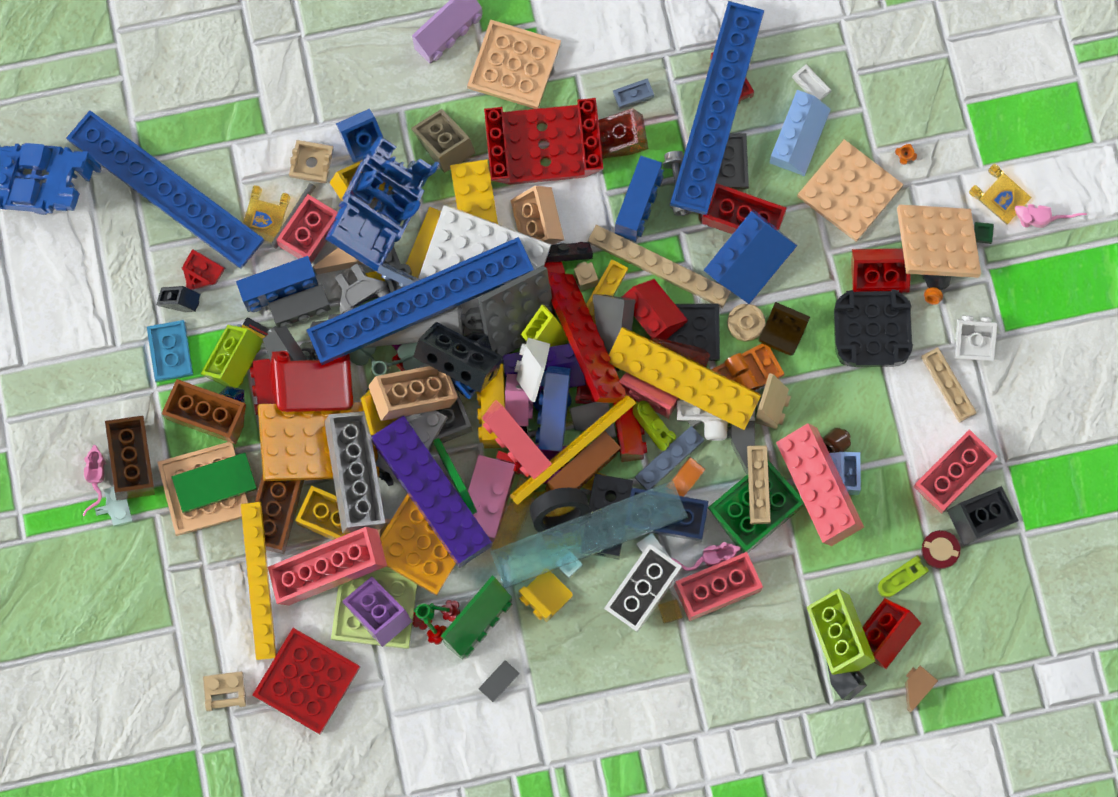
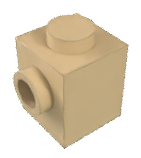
[574,262,598,292]

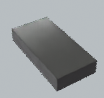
[478,660,520,702]

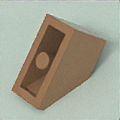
[905,666,938,713]

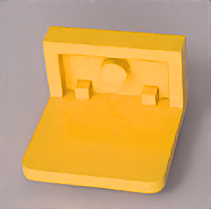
[518,569,573,622]

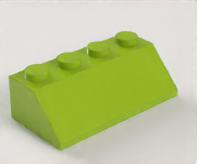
[806,588,875,675]

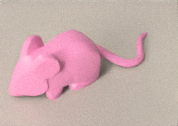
[1015,204,1087,228]
[83,445,107,516]
[671,542,741,571]

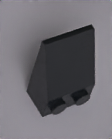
[947,486,1019,545]

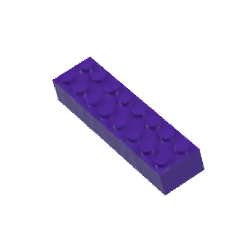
[371,415,492,568]

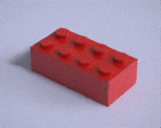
[702,183,787,234]

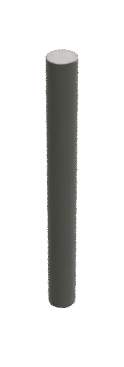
[271,183,316,249]

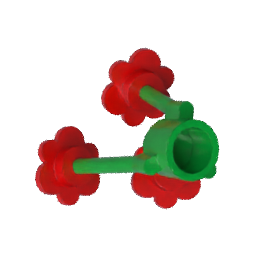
[413,600,460,645]

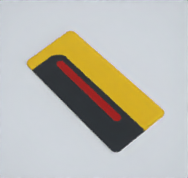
[241,317,269,343]

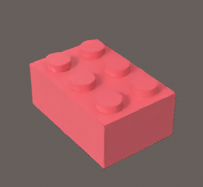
[276,194,338,264]

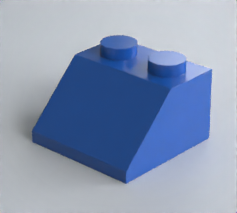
[336,109,383,163]

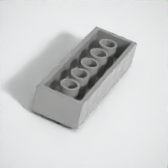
[324,411,385,534]

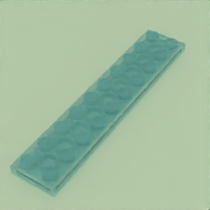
[490,481,687,589]

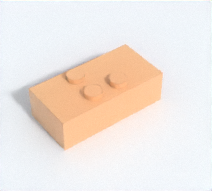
[369,366,458,421]

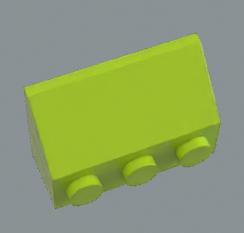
[201,325,263,390]

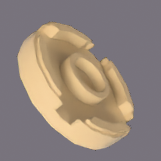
[727,304,765,342]

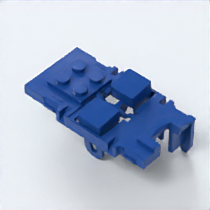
[325,136,440,272]
[0,143,101,215]

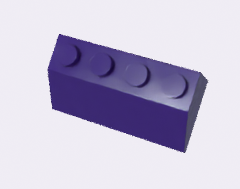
[503,344,586,394]

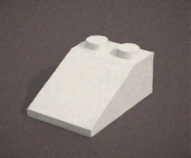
[515,338,550,402]

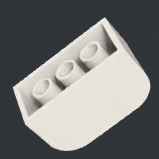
[604,544,683,632]

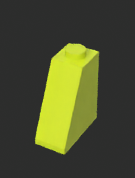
[521,305,568,347]

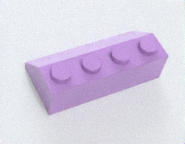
[412,0,483,63]

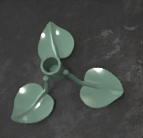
[349,343,425,392]

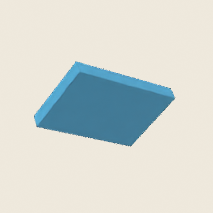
[147,320,194,382]

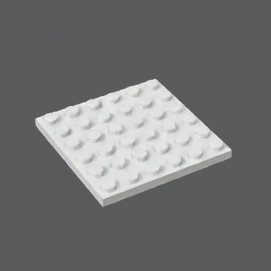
[419,205,552,352]

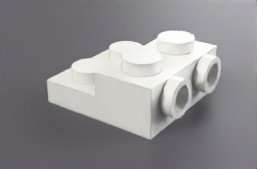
[955,315,997,361]

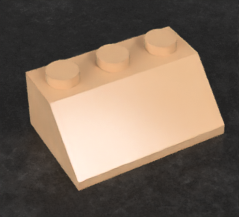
[511,186,564,245]

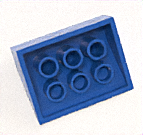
[704,209,798,304]

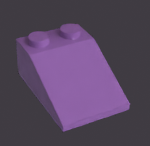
[342,576,412,647]

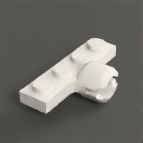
[677,401,755,441]

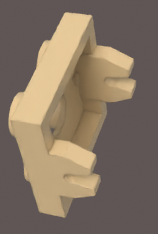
[289,140,334,183]

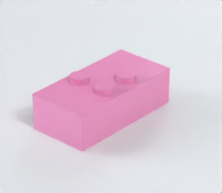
[468,455,515,542]

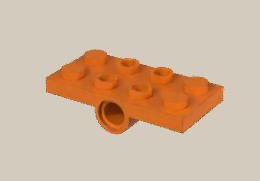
[711,344,784,391]

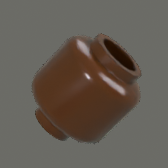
[823,428,851,453]

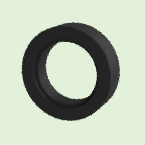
[530,487,591,535]

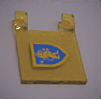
[969,164,1032,225]
[243,185,291,242]

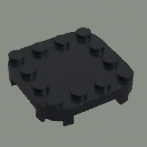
[834,289,913,367]

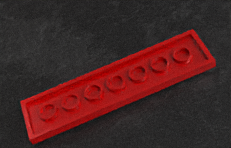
[548,272,626,403]

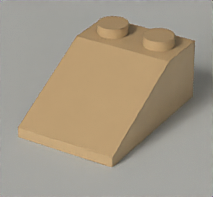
[755,373,791,429]

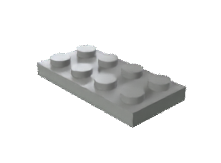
[375,410,448,477]

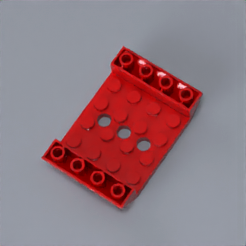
[484,98,604,185]

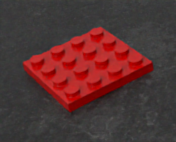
[252,628,361,735]

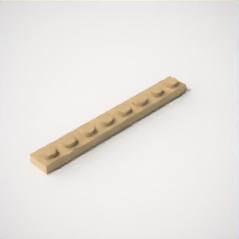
[588,225,731,309]

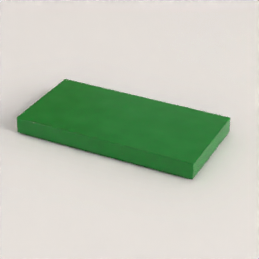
[433,438,477,514]
[171,453,257,514]

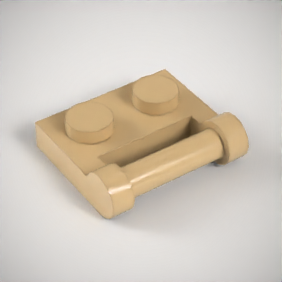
[203,671,246,711]

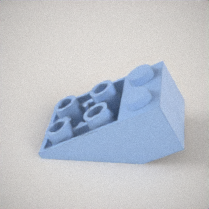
[829,452,861,495]

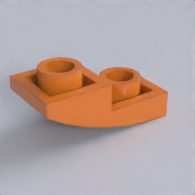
[665,457,705,497]

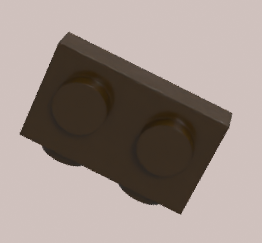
[759,302,810,356]

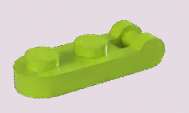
[633,401,676,451]
[877,555,929,598]

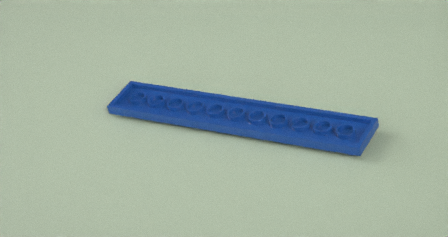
[670,1,764,215]
[66,110,264,269]
[306,237,534,365]

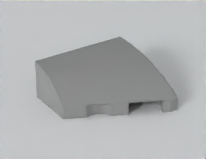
[570,402,616,438]

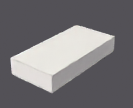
[792,64,831,101]

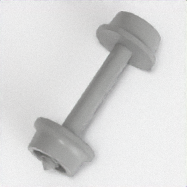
[663,151,692,216]

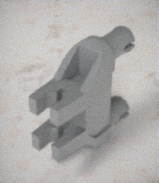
[335,264,389,314]

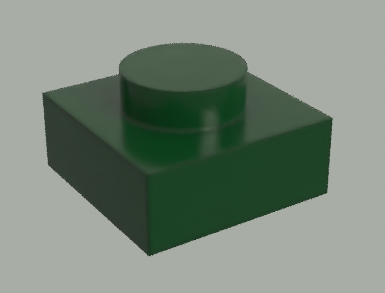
[974,222,994,244]

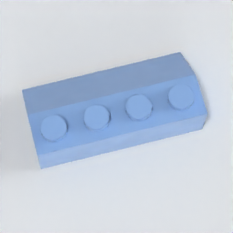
[770,90,831,176]

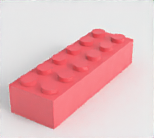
[776,423,864,546]
[268,527,387,606]

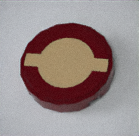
[921,530,961,569]

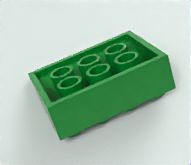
[708,460,804,553]
[441,575,512,659]

